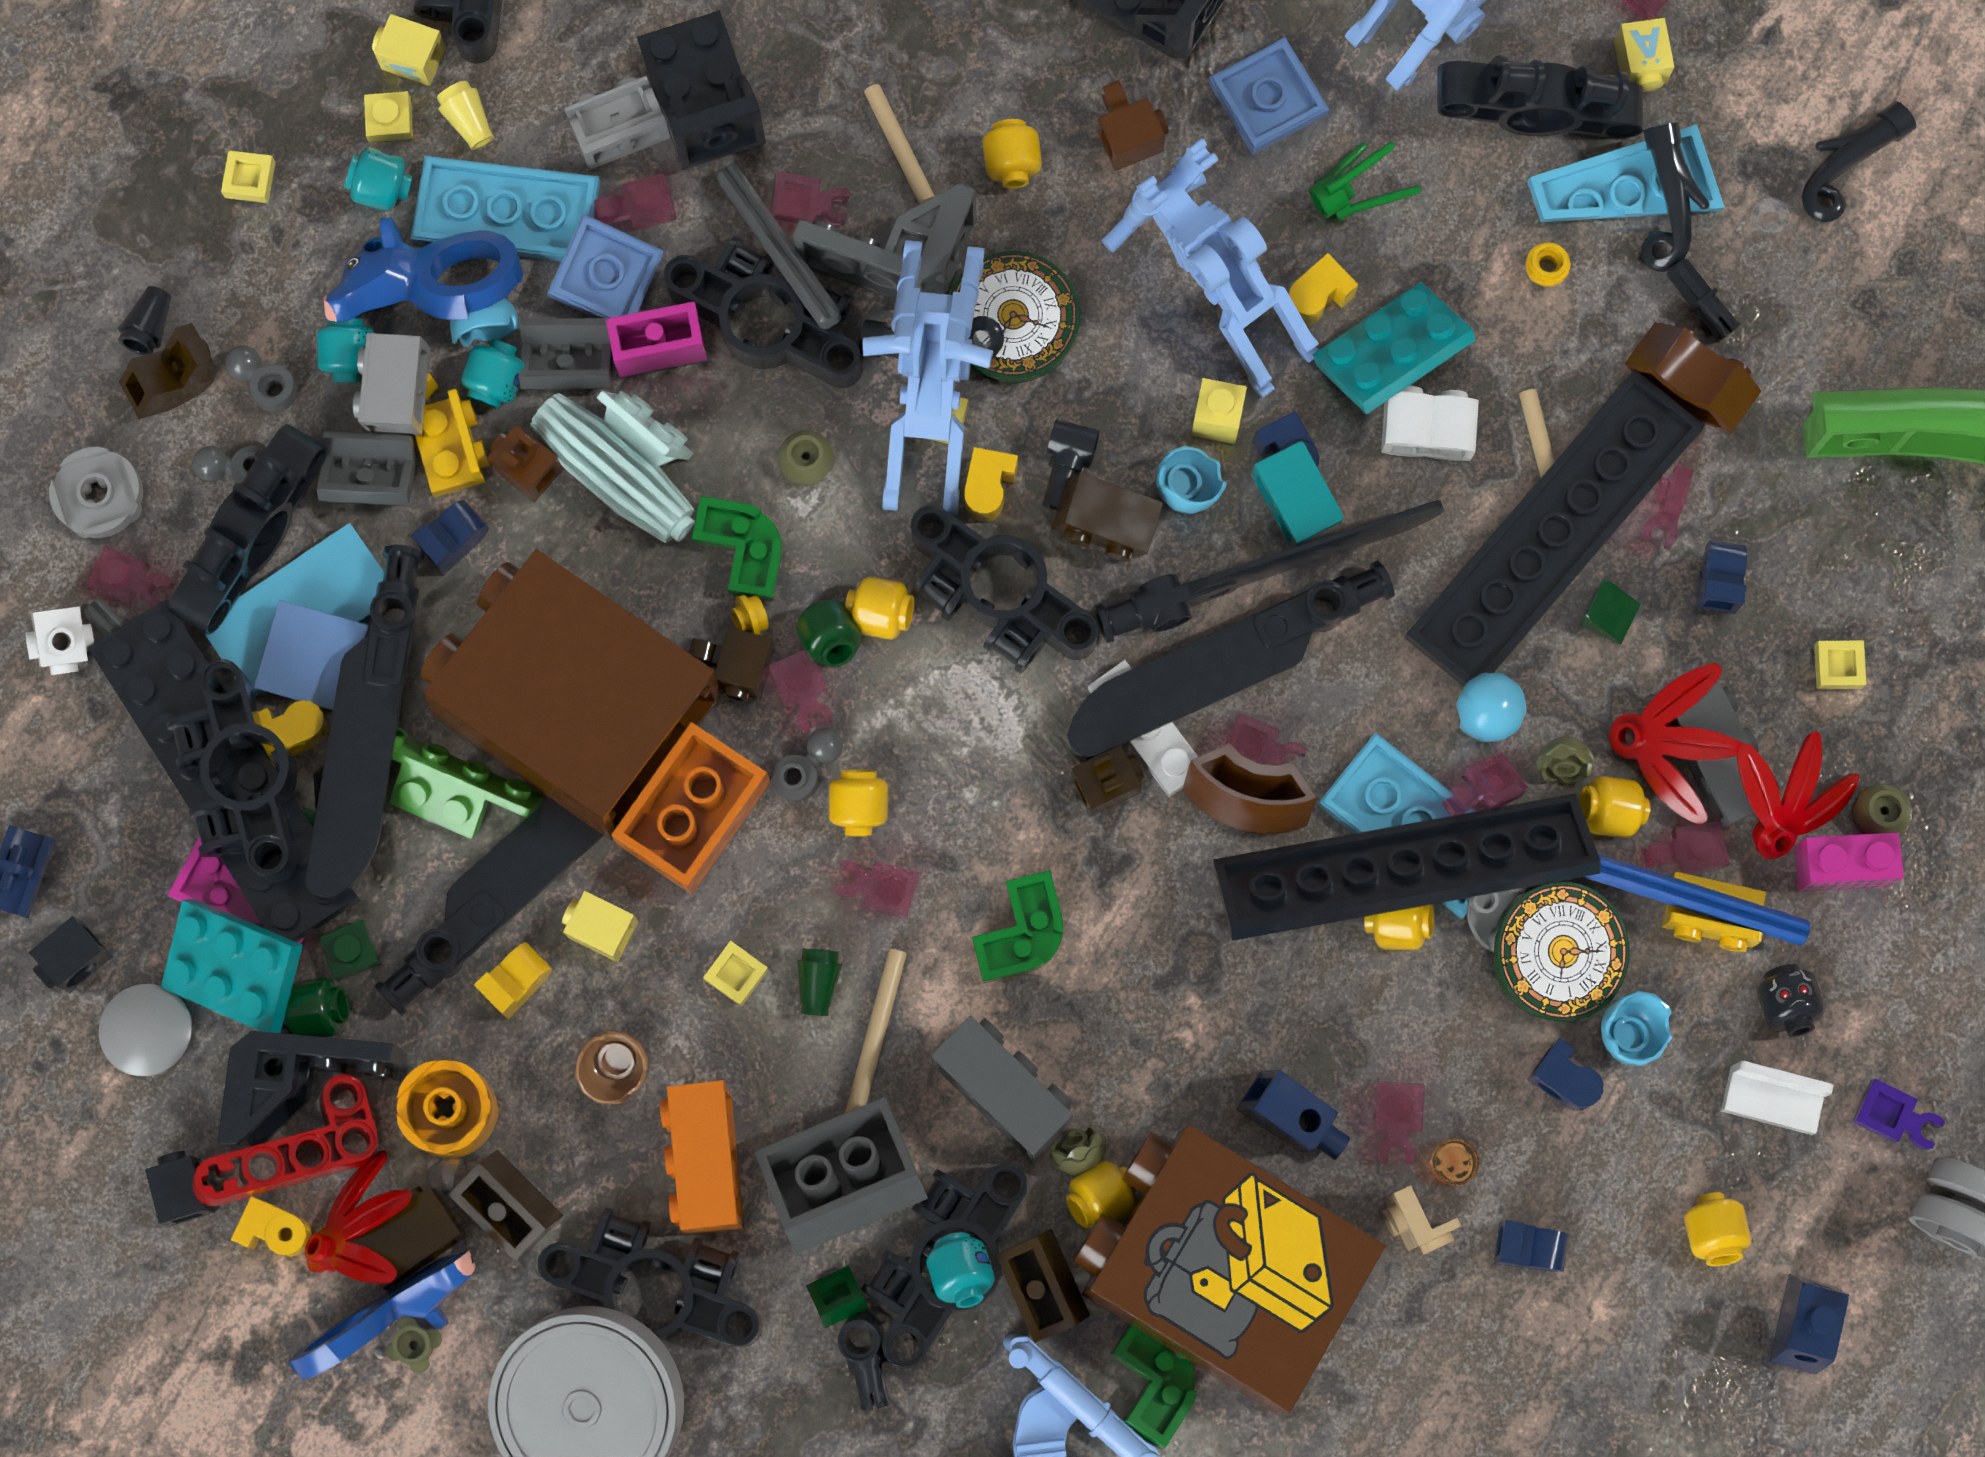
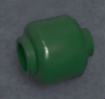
[796,600,862,667]
[282,977,349,1038]

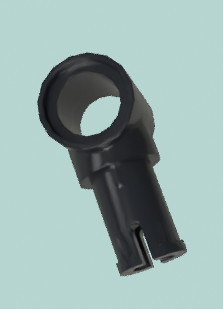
[1042,419,1100,511]
[838,1312,891,1411]

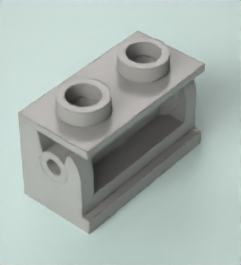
[564,75,670,170]
[353,333,430,435]

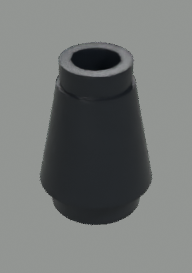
[118,286,172,355]

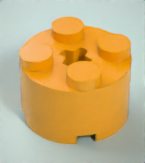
[396,1060,499,1159]

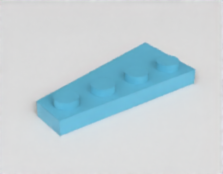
[1527,124,1725,222]

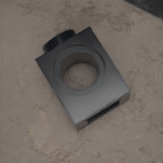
[29,916,113,993]
[145,1151,215,1227]

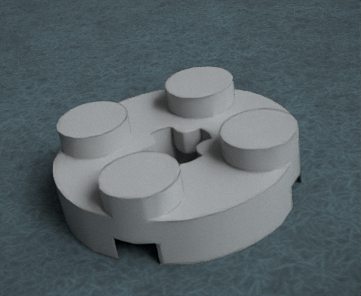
[49,447,143,538]

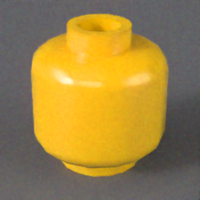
[982,119,1042,189]
[845,577,914,640]
[829,769,888,836]
[1578,776,1650,838]
[1364,904,1434,950]
[1066,1161,1137,1228]
[1684,1192,1752,1267]

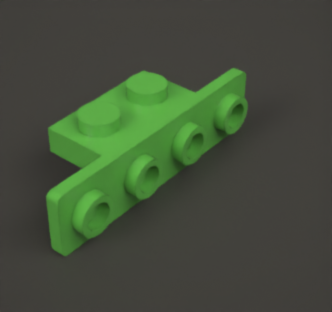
[389,727,544,839]

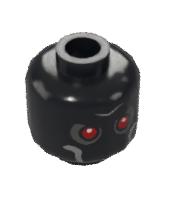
[1757,964,1825,1037]

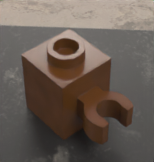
[1098,80,1169,171]
[487,424,564,503]

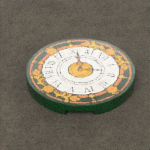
[950,251,1080,383]
[1493,882,1630,1022]

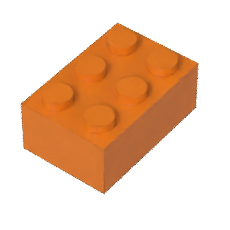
[611,722,771,895]
[660,1080,745,1236]

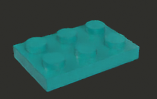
[1313,282,1476,414]
[161,899,303,1033]

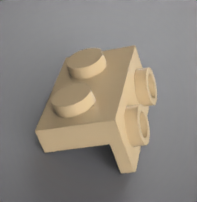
[1381,1185,1461,1255]

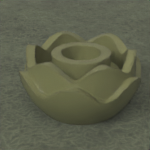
[778,430,835,486]
[1537,736,1595,786]
[1853,784,1912,836]
[1049,1125,1106,1175]

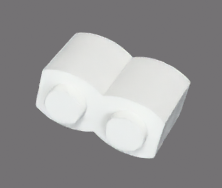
[1381,386,1479,461]

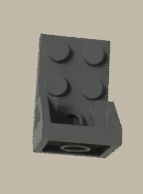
[793,184,977,300]

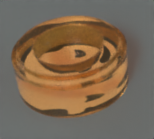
[1430,1138,1479,1186]

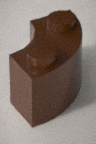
[1625,322,1761,433]
[1182,743,1317,834]

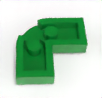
[692,496,783,602]
[972,870,1063,984]
[1109,1324,1197,1449]

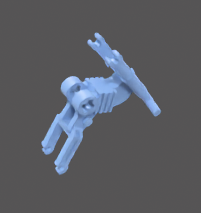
[1345,0,1487,91]
[1101,138,1319,398]
[863,240,993,517]
[1003,1332,1160,1457]

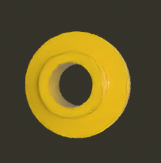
[1525,242,1571,287]
[731,595,769,635]

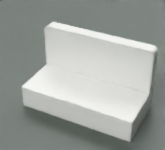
[1721,1061,1834,1135]

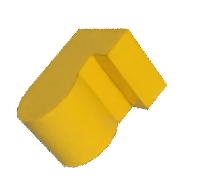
[1289,253,1358,326]
[965,447,1018,522]
[258,700,330,761]
[474,942,552,1020]
[231,1196,312,1257]

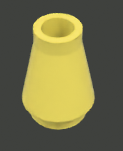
[437,81,494,150]

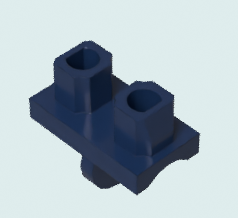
[0,825,56,919]

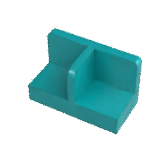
[1251,442,1344,549]

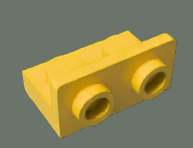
[415,388,490,498]
[1662,871,1766,952]

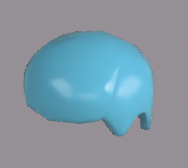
[450,298,519,347]
[1155,446,1227,514]
[1456,673,1526,742]
[1601,991,1673,1066]

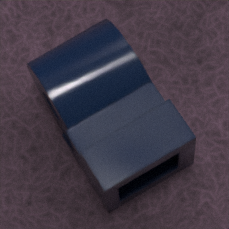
[1252,411,1319,467]
[411,500,489,576]
[1695,540,1747,614]
[1527,1038,1604,1111]
[1493,1220,1569,1272]

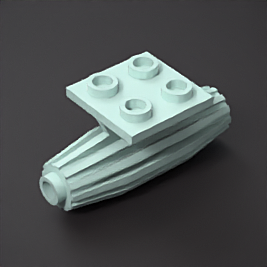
[530,391,695,543]

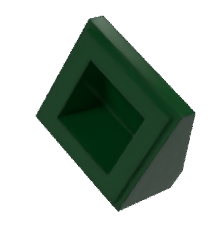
[1580,579,1641,645]

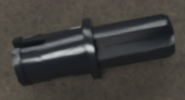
[1666,259,1741,343]

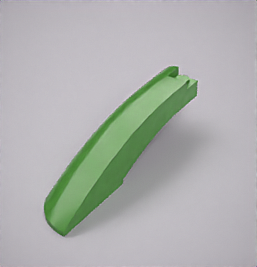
[1803,387,1985,464]

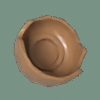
[575,1031,648,1105]

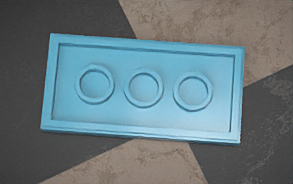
[410,156,600,262]
[203,523,384,698]
[1318,732,1476,919]

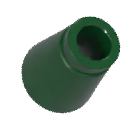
[797,948,843,1016]

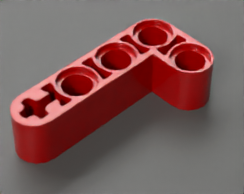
[192,1074,378,1206]

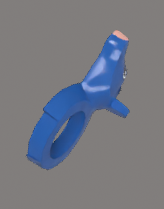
[323,217,523,322]
[288,1250,476,1380]

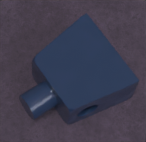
[1236,1070,1350,1160]
[1769,1274,1849,1374]

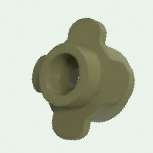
[386,1317,442,1373]

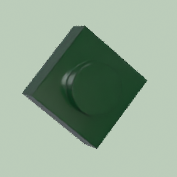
[319,920,381,981]
[806,1265,868,1329]

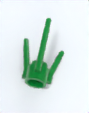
[1308,142,1421,221]

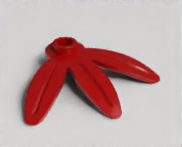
[1609,663,1743,825]
[1736,731,1860,859]
[305,1150,412,1284]

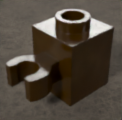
[689,627,775,702]
[1071,745,1145,817]

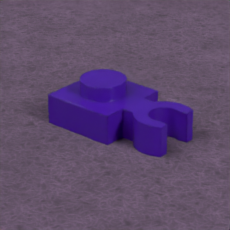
[1852,1078,1945,1150]

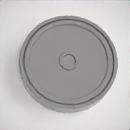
[488,1306,684,1457]

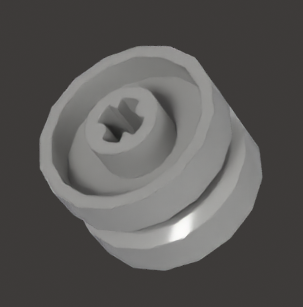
[1908,1156,1985,1260]

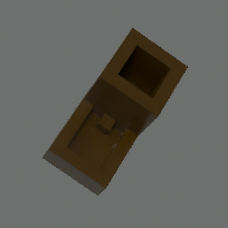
[119,323,214,419]

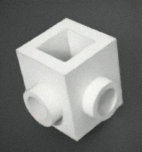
[25,606,94,675]

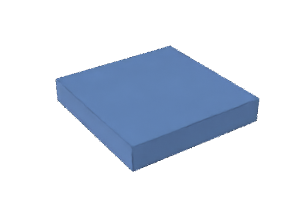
[1208,37,1329,155]
[546,214,664,318]
[253,600,368,710]

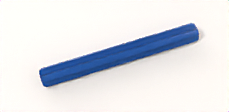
[1584,854,1810,945]

